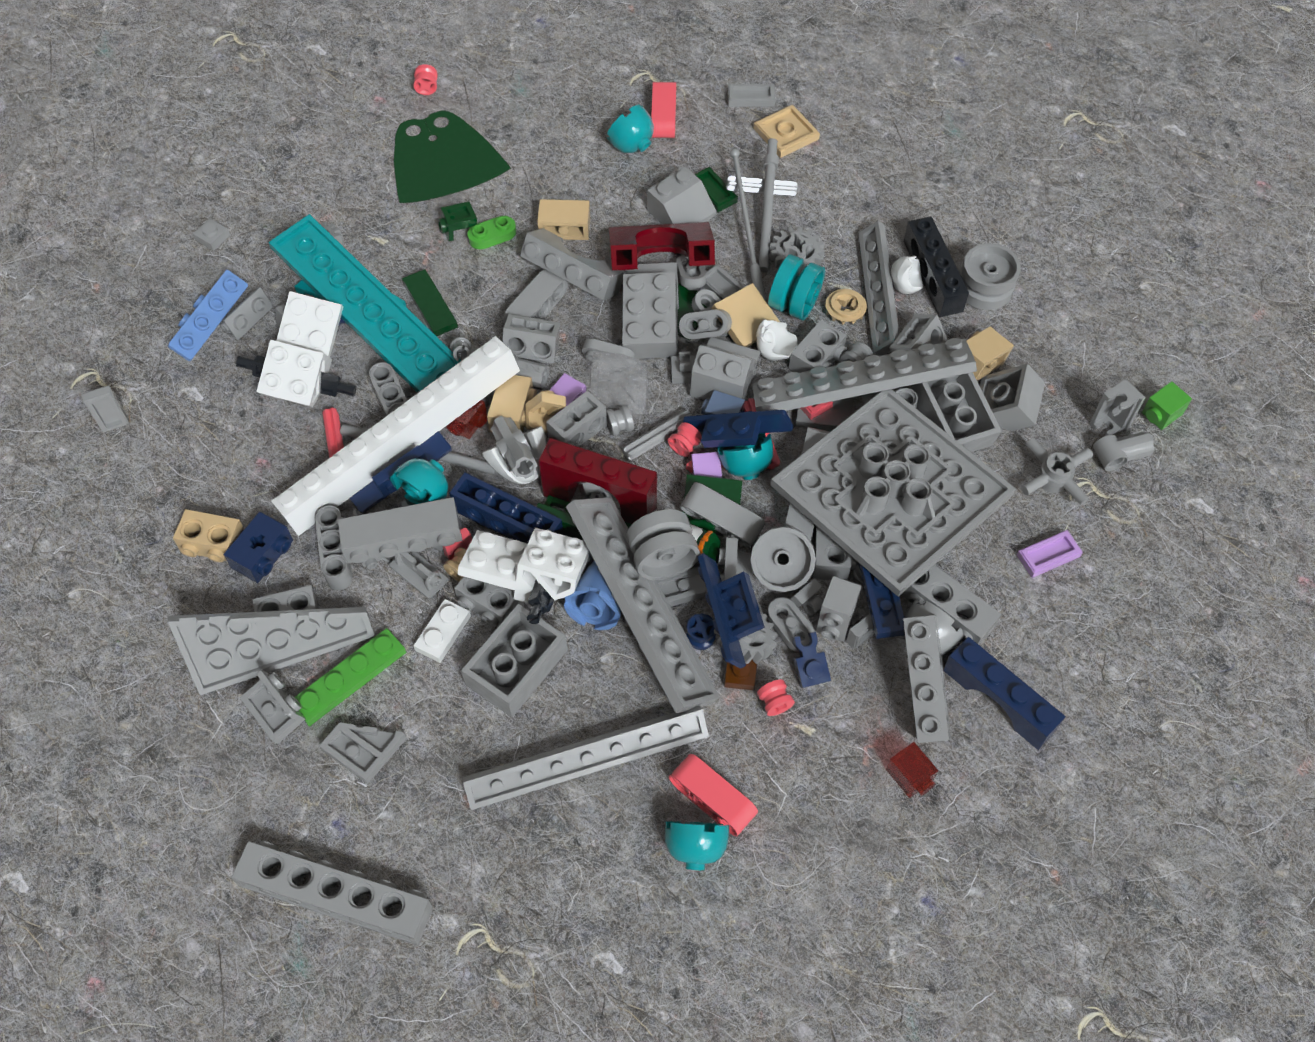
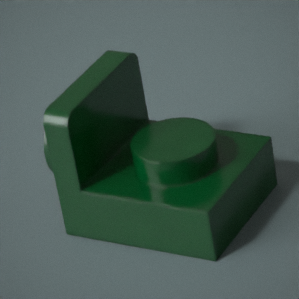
[438,202,477,242]

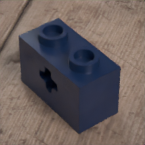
[223,512,293,584]

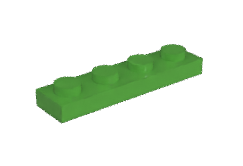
[295,628,406,727]

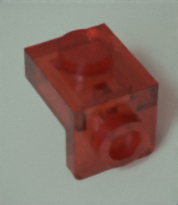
[447,400,487,439]

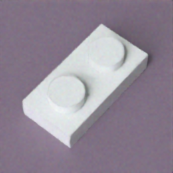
[414,599,471,663]

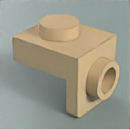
[525,391,566,433]

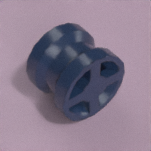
[686,613,716,650]

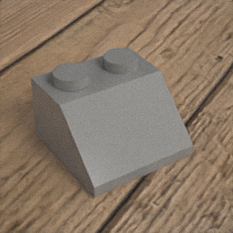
[647,167,717,224]
[690,344,756,401]
[980,363,1045,431]

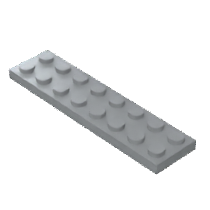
[752,338,977,411]
[566,497,720,714]

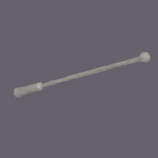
[730,148,767,302]

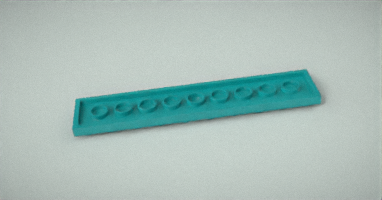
[269,214,461,393]

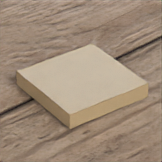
[753,104,820,158]
[711,283,780,347]

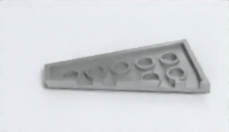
[167,607,375,695]

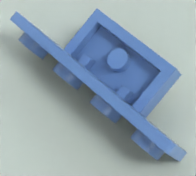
[168,270,248,361]

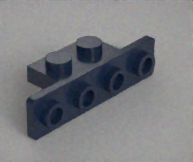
[683,409,793,448]
[350,431,452,513]
[698,553,765,668]

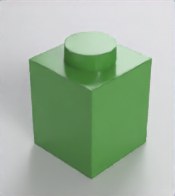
[1142,381,1192,430]

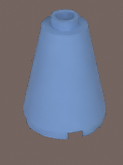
[564,560,621,630]

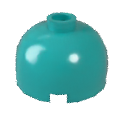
[607,104,654,153]
[717,433,773,480]
[390,458,448,505]
[665,821,729,870]

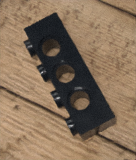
[903,216,969,318]

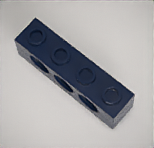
[449,472,563,544]

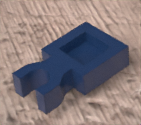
[792,632,831,688]

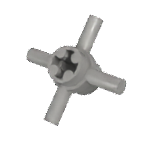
[1021,438,1093,505]

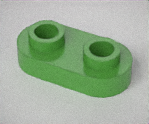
[467,216,516,249]

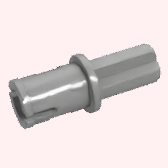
[450,333,472,361]

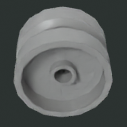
[960,243,1021,310]
[626,509,700,580]
[751,525,816,592]

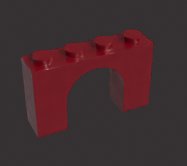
[609,222,715,271]
[539,438,657,524]

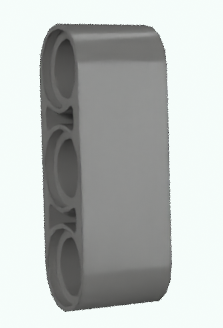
[503,269,568,324]
[369,362,407,417]
[680,482,766,548]
[315,505,353,590]

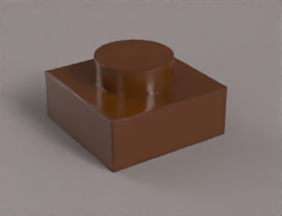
[725,660,757,690]

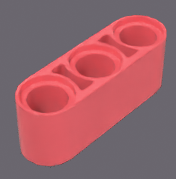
[651,82,676,138]
[669,754,758,837]

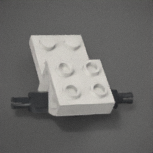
[236,291,357,407]
[458,528,590,624]

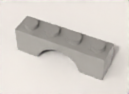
[520,228,626,300]

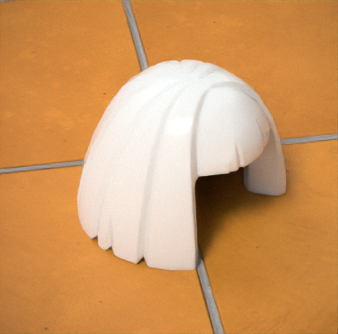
[482,426,546,484]

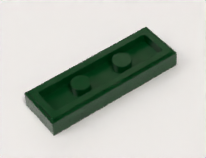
[402,269,458,336]

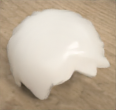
[891,256,923,294]
[756,319,798,361]

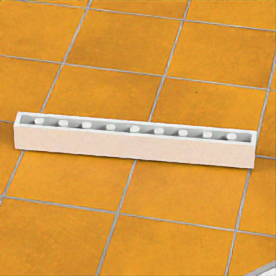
[271,336,520,536]

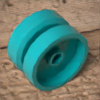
[768,254,825,321]

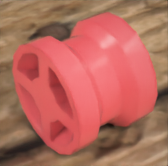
[413,64,438,95]
[668,422,702,457]
[757,679,795,716]

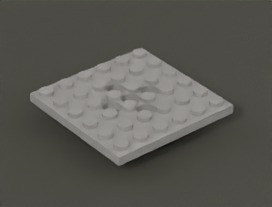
[771,389,1016,597]

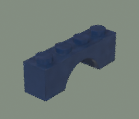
[943,637,1066,750]

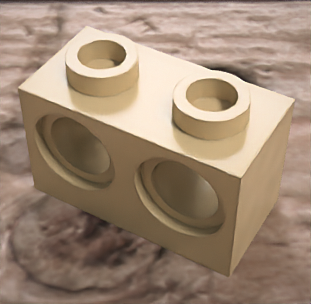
[173,509,244,562]

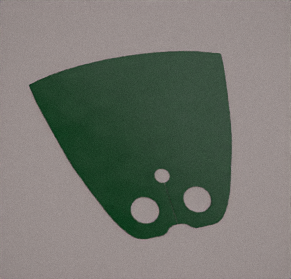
[394,110,511,203]

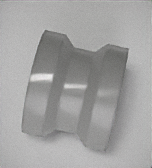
[840,341,874,362]
[606,404,634,436]

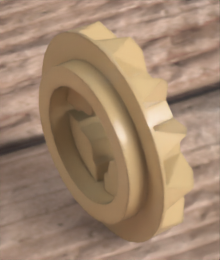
[825,289,867,324]

